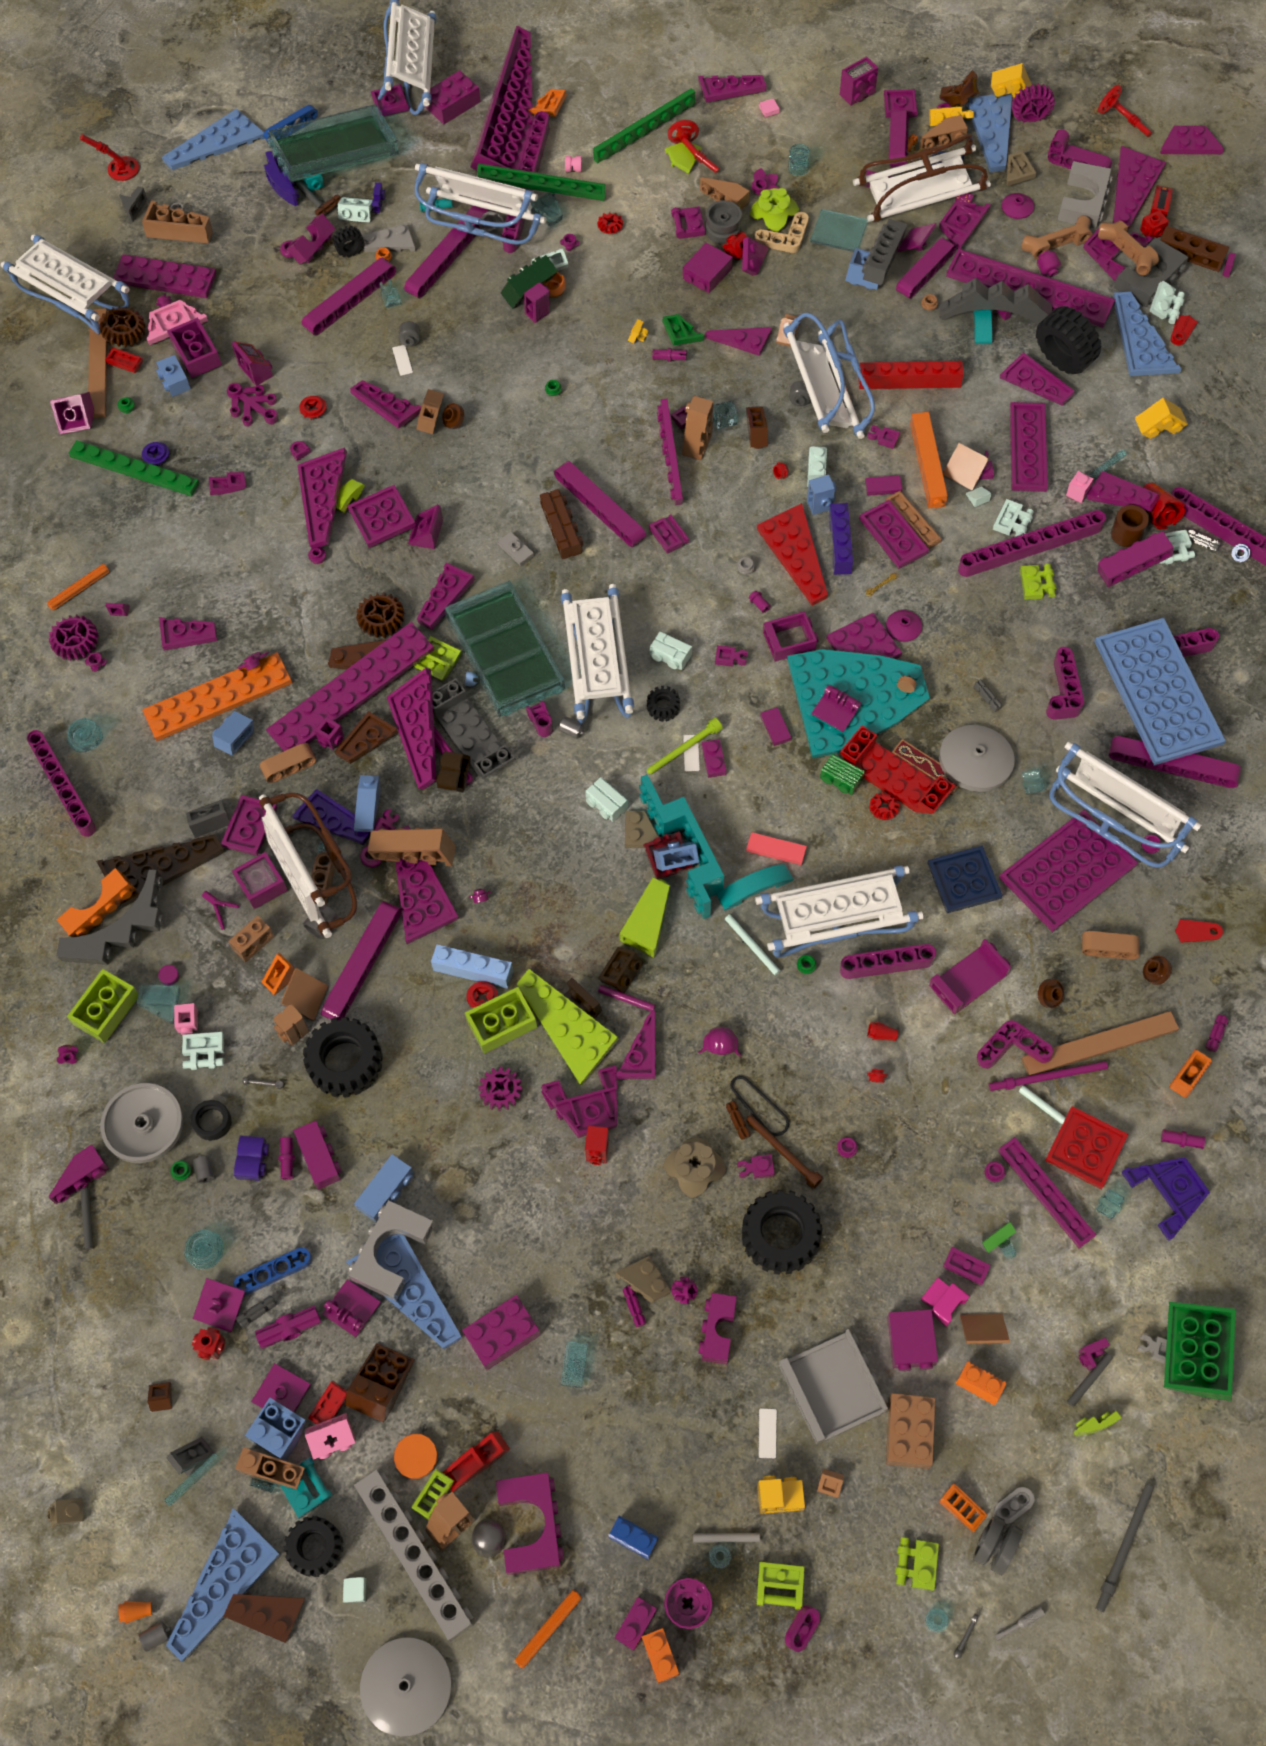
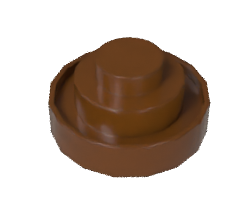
[442,403,464,429]
[1143,955,1172,985]
[1038,979,1064,1008]

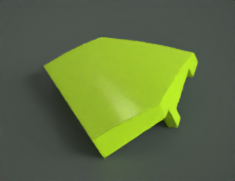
[665,142,702,174]

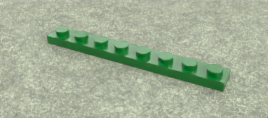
[593,88,695,164]
[477,164,605,201]
[69,440,200,497]

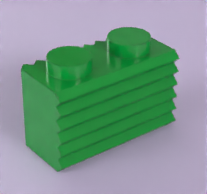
[820,753,865,795]

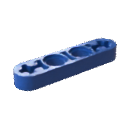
[264,105,318,144]
[233,1248,312,1296]

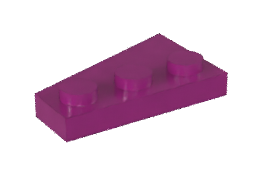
[159,617,217,651]

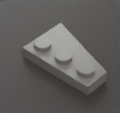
[362,224,416,252]

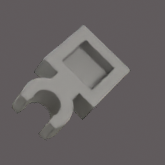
[1137,1335,1167,1364]

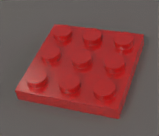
[1045,1106,1128,1190]

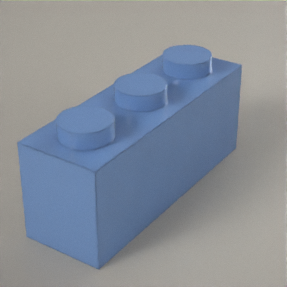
[354,1154,414,1223]

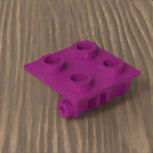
[811,685,862,732]
[322,1279,381,1338]

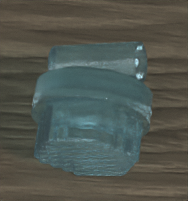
[1022,769,1045,794]
[1096,1189,1125,1219]

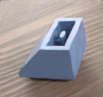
[245,1398,306,1461]

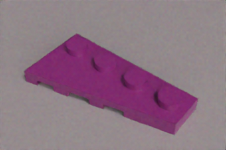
[698,75,766,103]

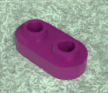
[785,1605,820,1652]

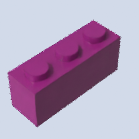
[293,1121,342,1190]

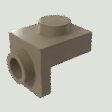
[47,1498,83,1527]

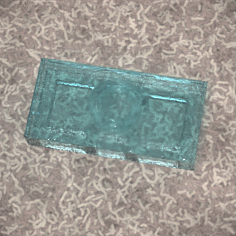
[561,1341,588,1388]

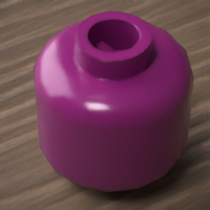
[1037,250,1061,277]

